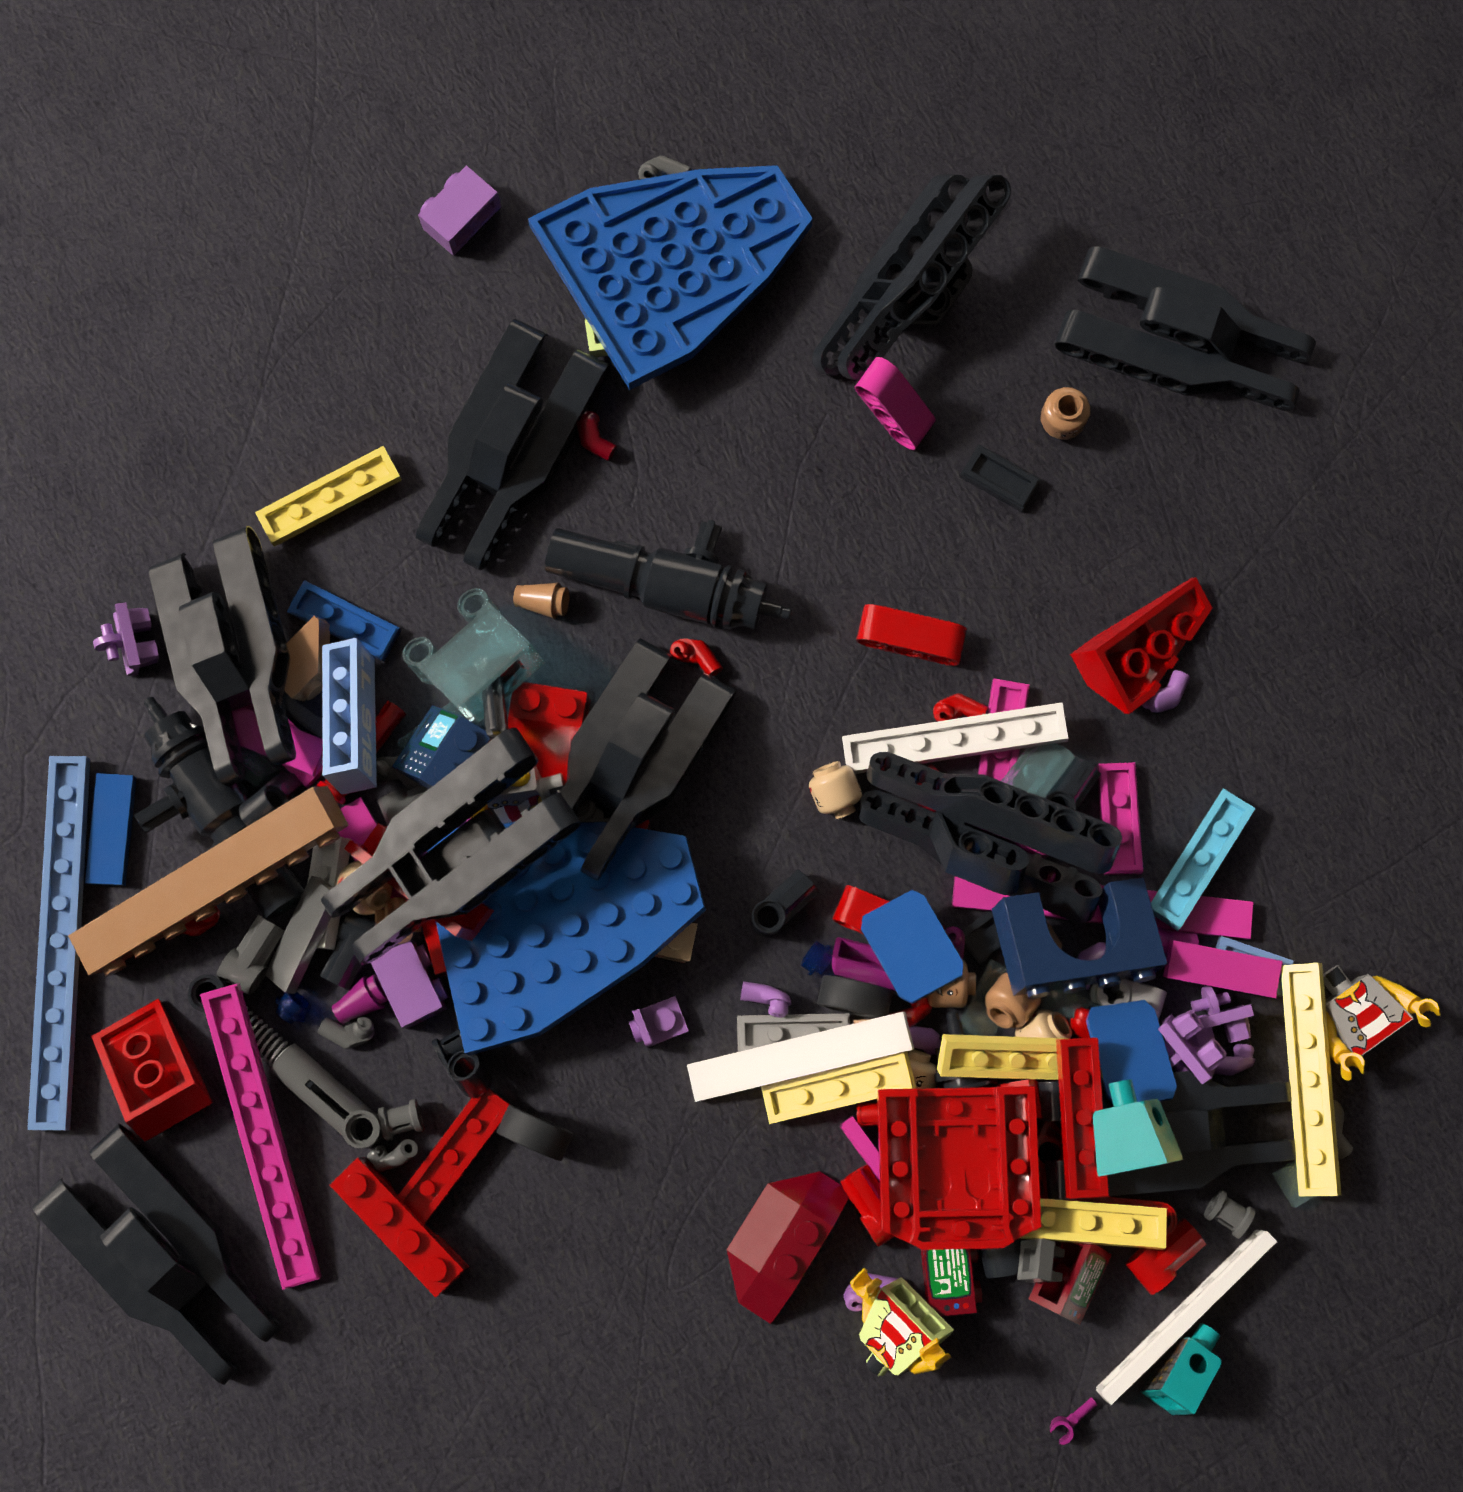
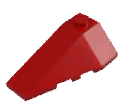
[1070,577,1212,714]

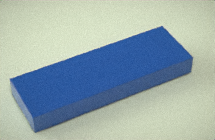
[287,580,401,662]
[85,773,137,886]

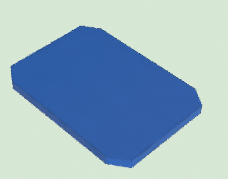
[861,890,963,1004]
[1086,1000,1177,1104]

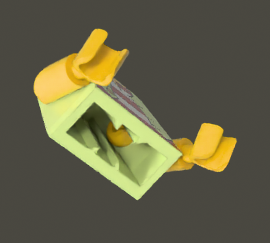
[850,1268,954,1376]

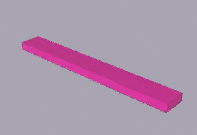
[952,876,1253,940]
[200,983,322,1290]

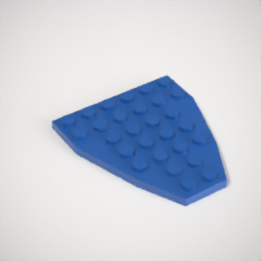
[528,165,813,390]
[427,821,706,1056]

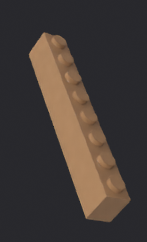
[68,786,349,976]

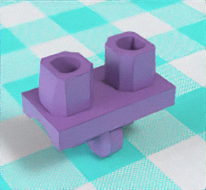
[93,602,159,677]
[1191,986,1254,1048]
[1158,1010,1227,1084]

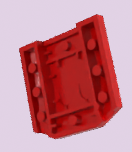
[877,1086,1041,1250]

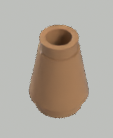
[513,583,570,619]

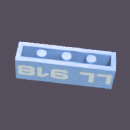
[322,638,377,794]

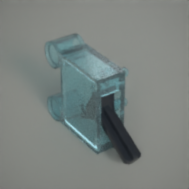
[403,588,545,738]

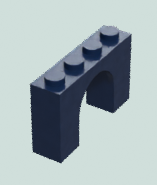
[992,878,1167,999]

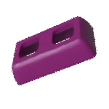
[832,937,896,991]

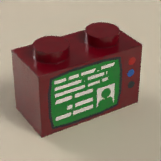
[1029,1241,1112,1325]
[920,1249,982,1316]

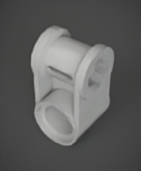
[1089,979,1167,1022]

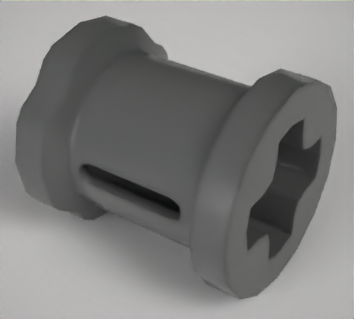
[378,1098,424,1141]
[1204,1189,1256,1239]

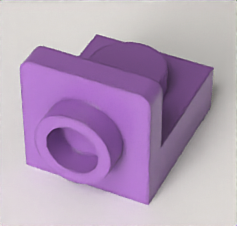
[629,996,689,1048]

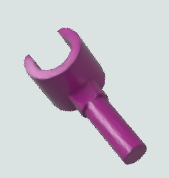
[1050,1397,1097,1445]

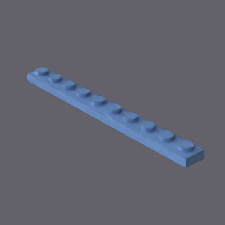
[28,756,90,1130]

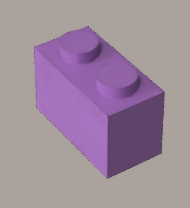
[418,165,501,256]
[371,940,449,1029]

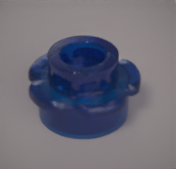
[800,941,832,976]
[275,992,311,1024]

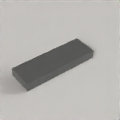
[264,876,333,994]

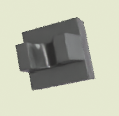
[1017,1238,1065,1283]

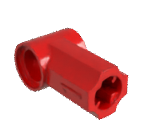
[840,1164,895,1247]
[1125,1218,1207,1295]

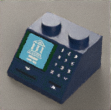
[392,705,494,790]

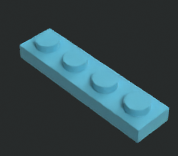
[1151,788,1255,931]

